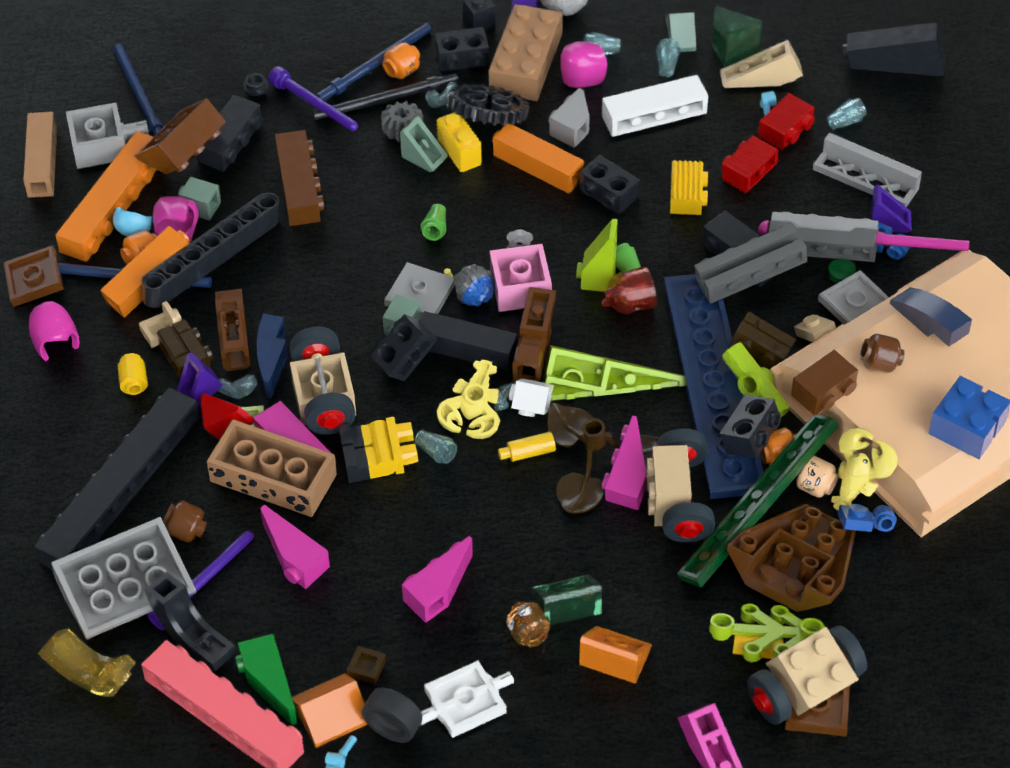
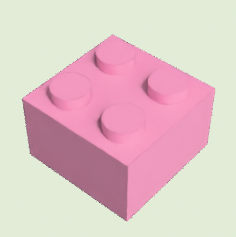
[490,244,552,312]

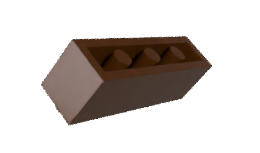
[275,130,324,226]

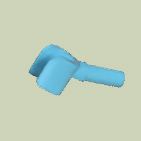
[760,91,776,116]
[325,736,357,768]

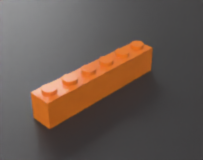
[56,131,157,262]

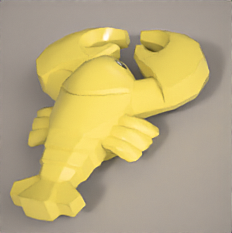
[436,360,500,439]
[831,428,898,510]

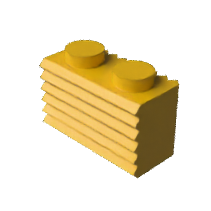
[437,112,482,172]
[670,160,708,215]

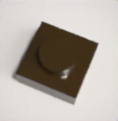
[347,646,386,685]

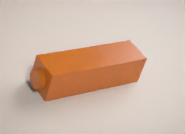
[492,123,584,193]
[100,226,190,318]

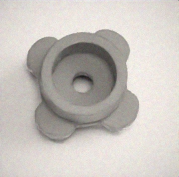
[506,230,533,249]

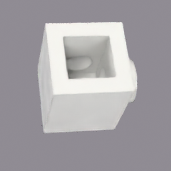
[509,378,554,417]

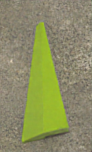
[543,345,685,401]

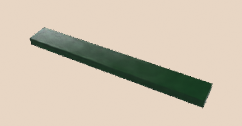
[677,414,839,588]

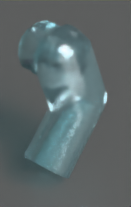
[425,82,458,108]
[218,374,257,399]
[494,382,516,411]

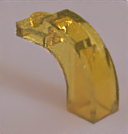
[38,628,136,697]

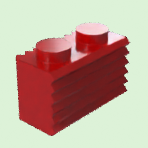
[758,93,815,150]
[721,135,779,193]

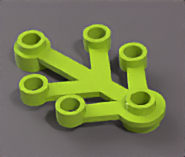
[709,604,824,662]

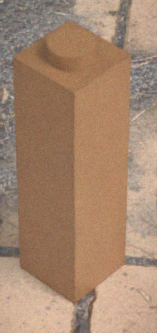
[24,112,57,197]

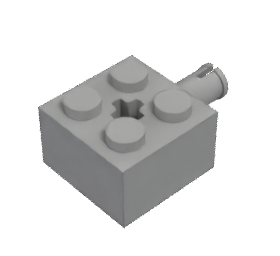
[66,103,149,169]

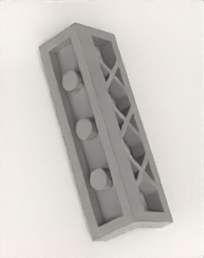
[813,133,922,207]

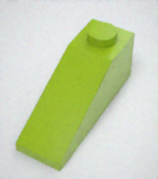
[576,219,618,293]

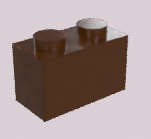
[791,350,858,416]

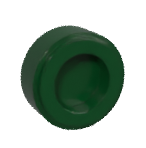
[828,259,856,284]

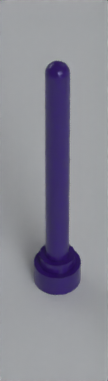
[268,66,358,131]
[148,531,254,630]

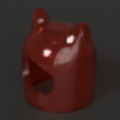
[602,266,657,315]

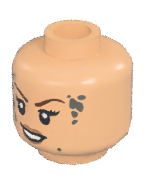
[796,456,838,498]

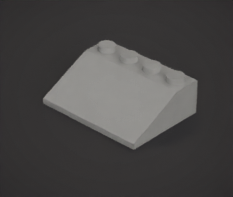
[51,517,196,639]

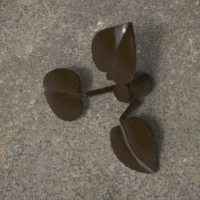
[548,403,659,514]

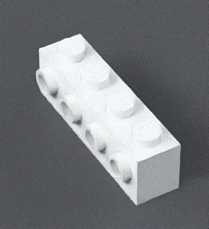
[602,75,708,137]

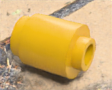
[118,353,148,395]

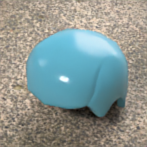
[113,207,153,236]

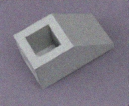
[549,88,589,148]

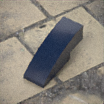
[889,287,972,347]
[257,313,288,398]

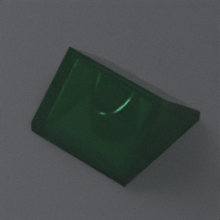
[712,6,763,68]
[532,574,602,626]

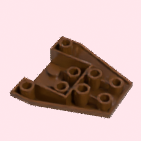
[727,504,856,612]

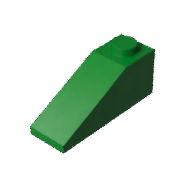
[235,634,297,725]

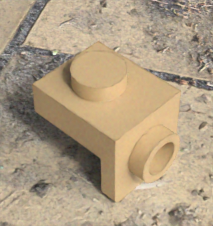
[139,301,182,348]
[794,315,836,342]

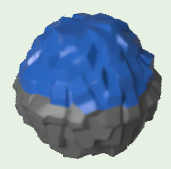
[453,264,494,307]

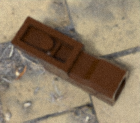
[513,287,556,384]
[215,289,250,371]

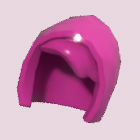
[560,41,607,88]
[152,196,199,244]
[29,301,80,361]

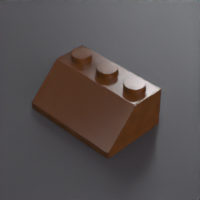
[135,98,226,174]

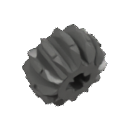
[381,100,423,142]

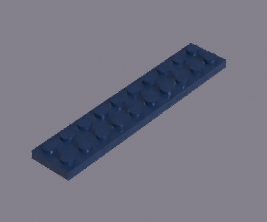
[664,274,764,499]

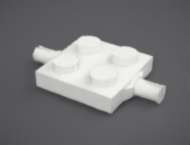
[421,661,514,738]

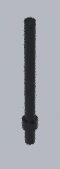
[312,73,458,120]

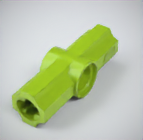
[722,342,790,417]

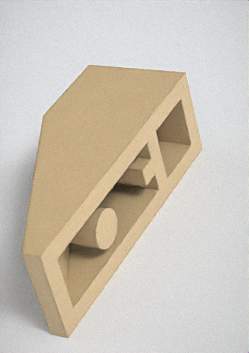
[720,40,803,88]

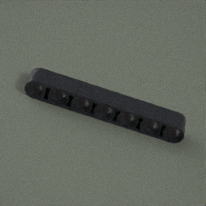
[142,193,280,308]

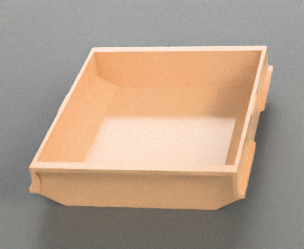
[770,250,1010,537]

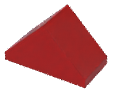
[200,393,254,440]

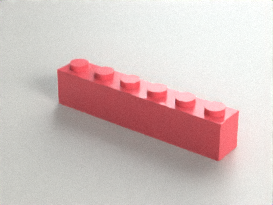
[142,640,304,768]

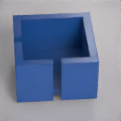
[928,375,1010,460]

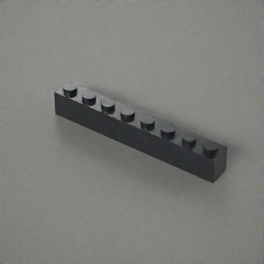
[35,388,200,570]

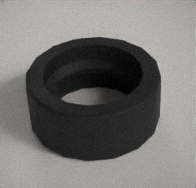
[361,688,423,743]

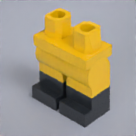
[339,417,418,483]

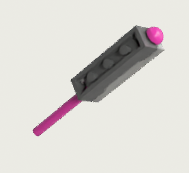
[758,212,969,262]

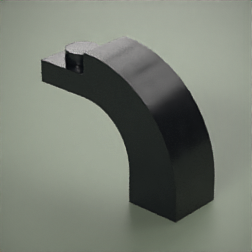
[144,572,237,671]

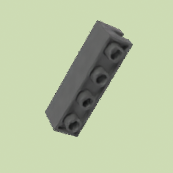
[695,223,807,304]

